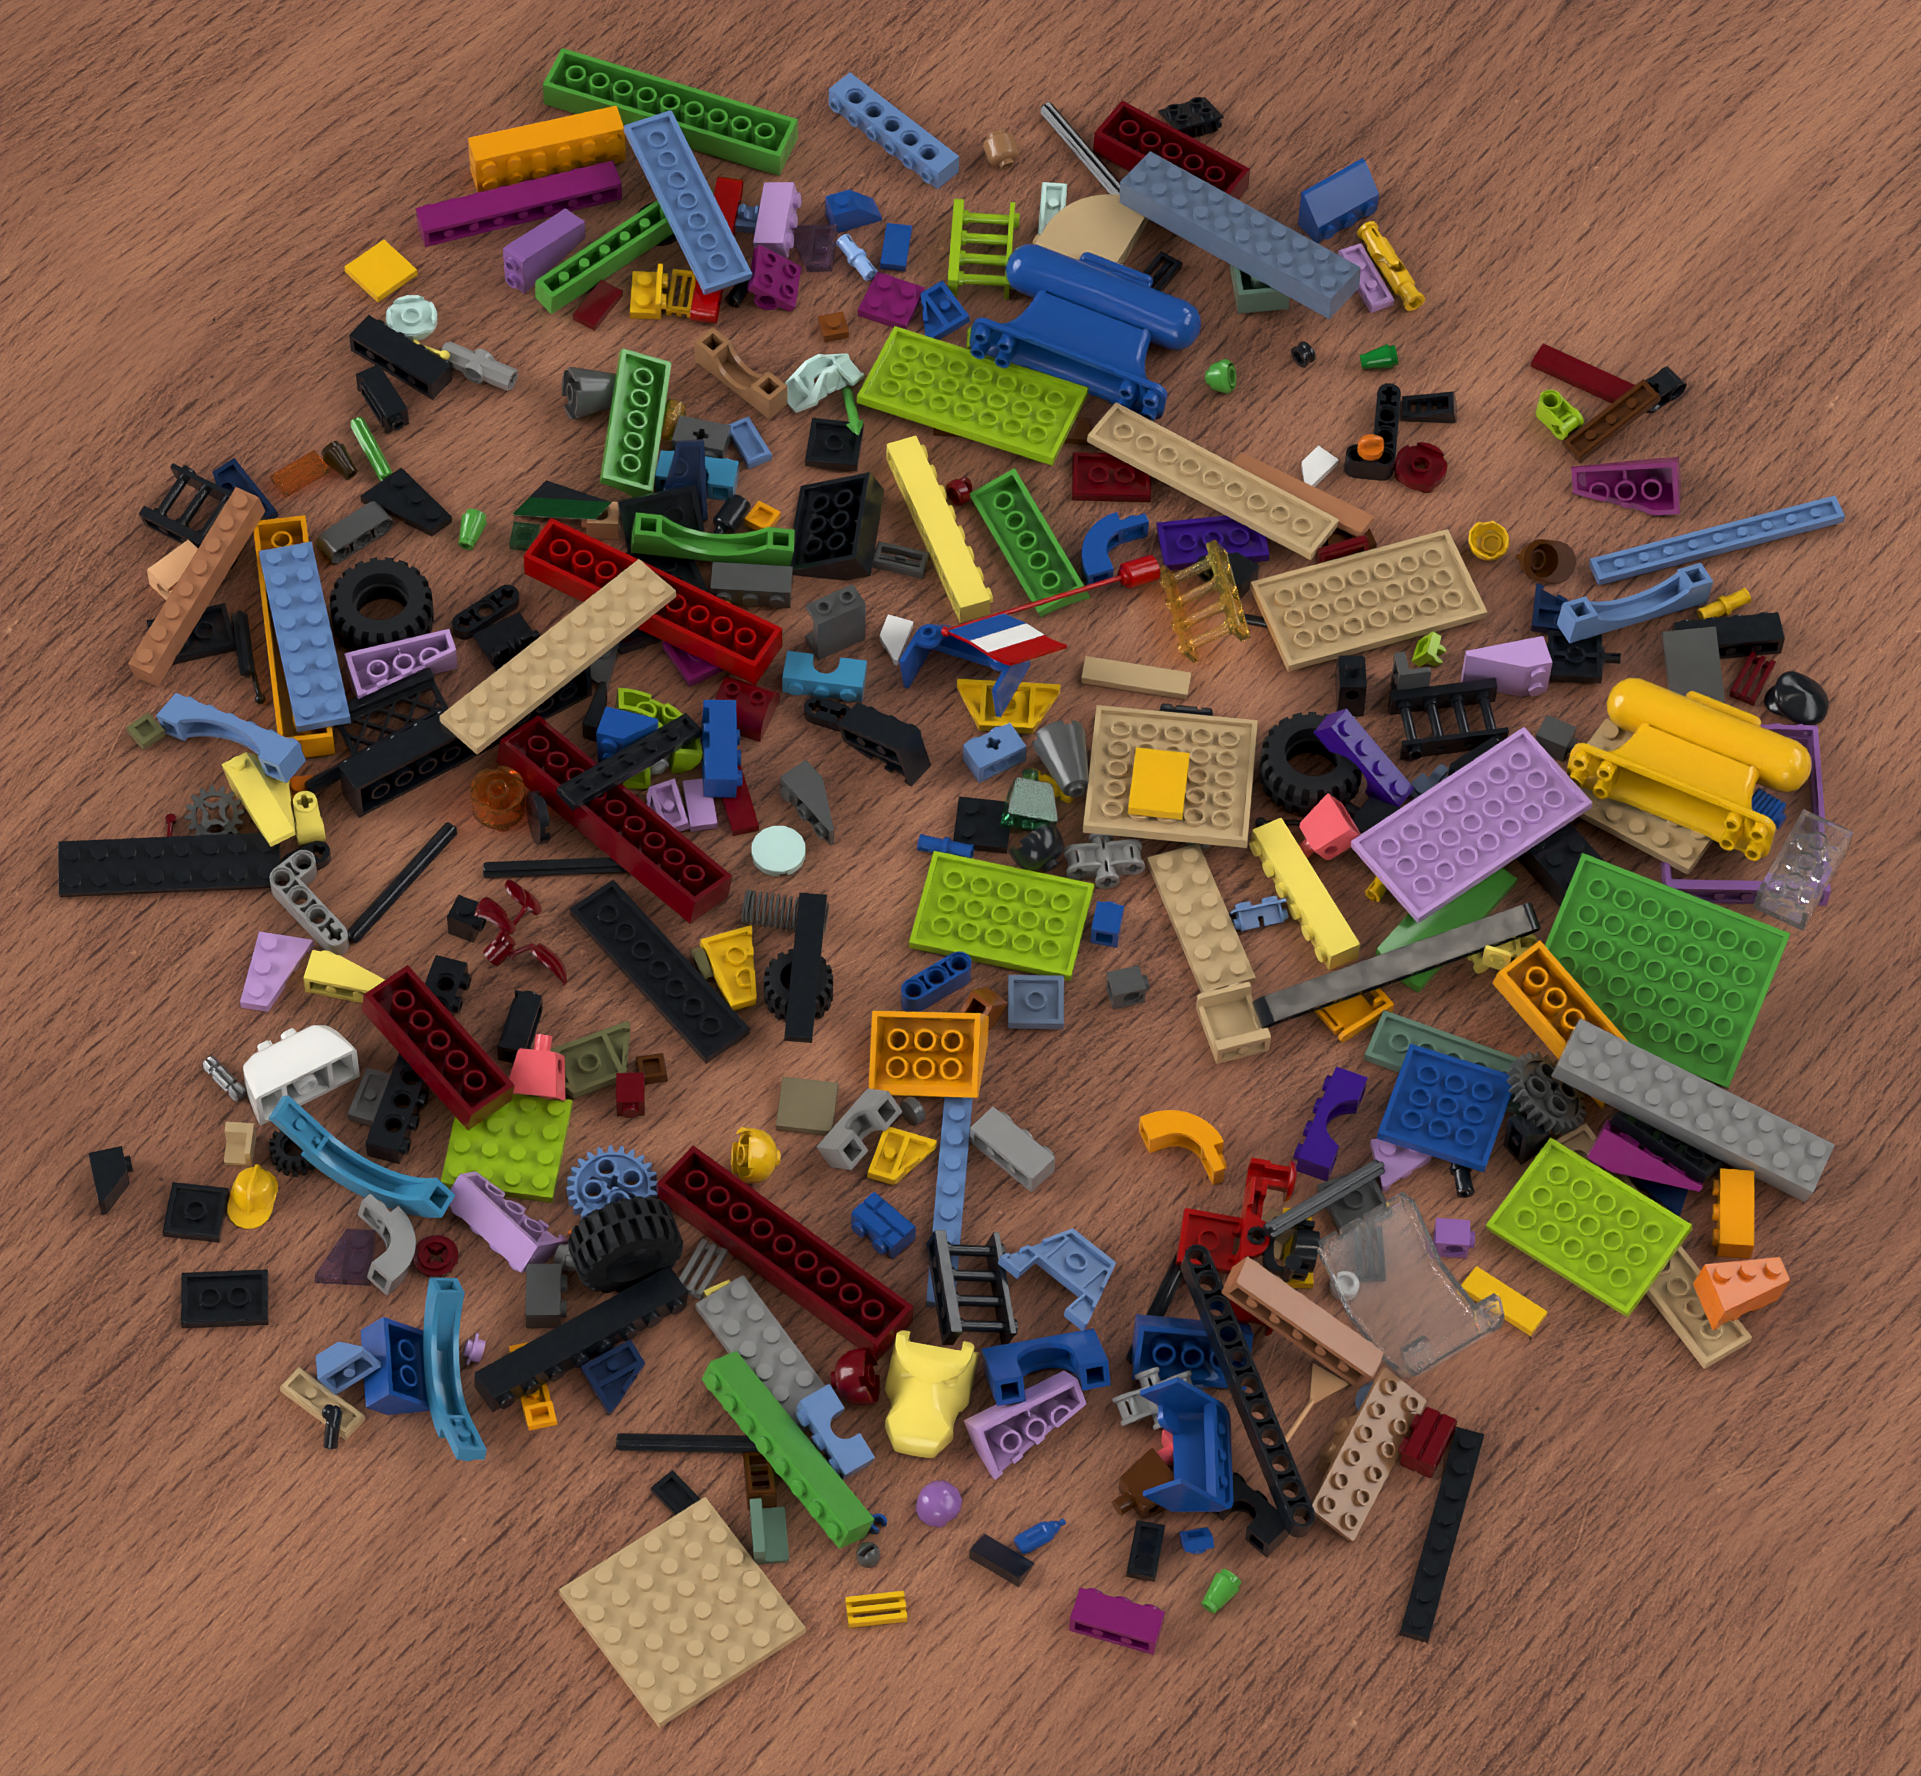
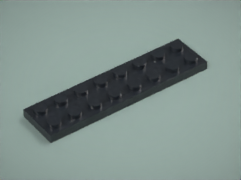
[58,833,281,897]
[570,879,750,1064]

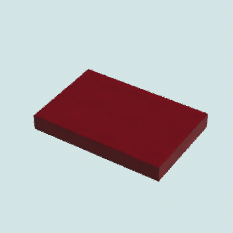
[1072,452,1151,503]

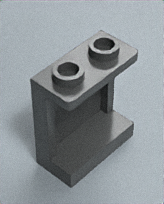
[805,585,866,661]

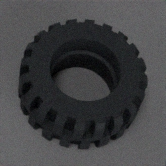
[330,557,434,652]
[1259,712,1362,817]
[568,1196,684,1293]

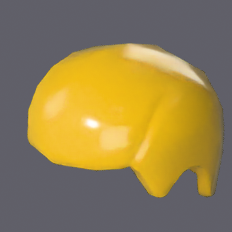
[1468,521,1509,561]

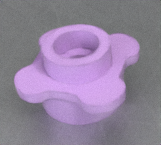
[463,1333,486,1366]

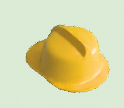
[227,1164,278,1229]

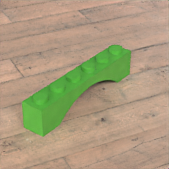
[631,512,795,566]

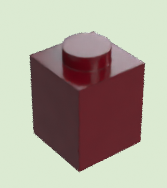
[616,1072,645,1118]

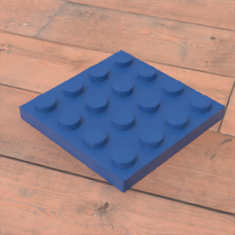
[1376,1044,1512,1173]

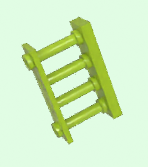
[947,199,1020,300]

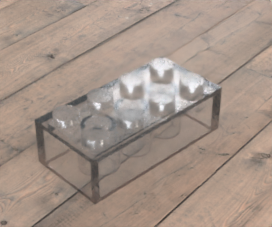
[1753,809,1853,931]

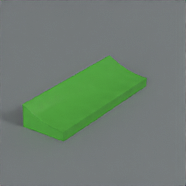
[599,348,672,497]
[970,468,1090,617]
[1375,868,1517,993]

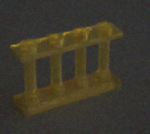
[1159,539,1250,663]

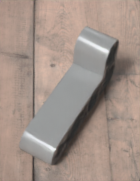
[269,850,349,956]

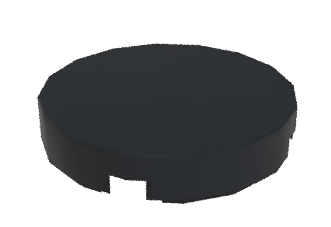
[526,790,550,845]

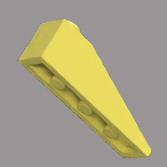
[303,950,385,1003]

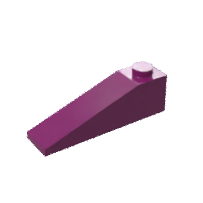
[1571,457,1681,515]
[1587,1119,1703,1192]

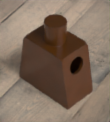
[1112,1448,1174,1519]

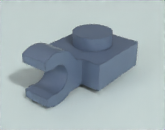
[1407,763,1449,801]

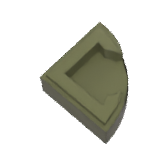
[690,946,713,979]

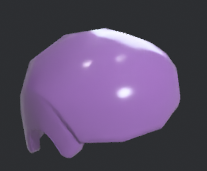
[915,1480,963,1527]

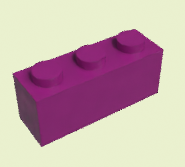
[1069,1588,1165,1655]

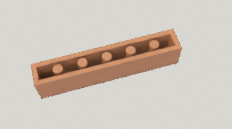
[1221,1256,1384,1389]

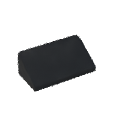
[969,1534,1035,1587]

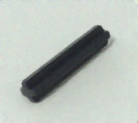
[232,610,255,678]

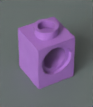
[1433,1218,1475,1259]

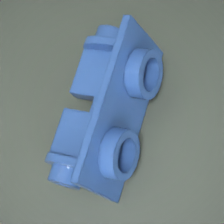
[1229,896,1288,932]

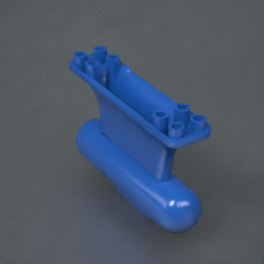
[969,244,1201,422]

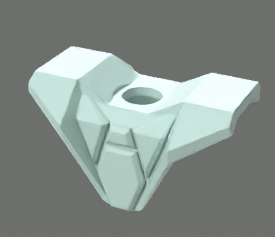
[785,353,864,413]

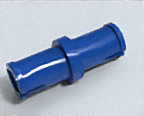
[917,834,974,858]

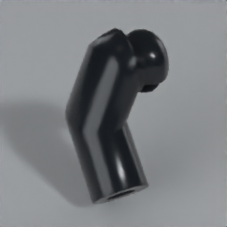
[322,1404,343,1449]

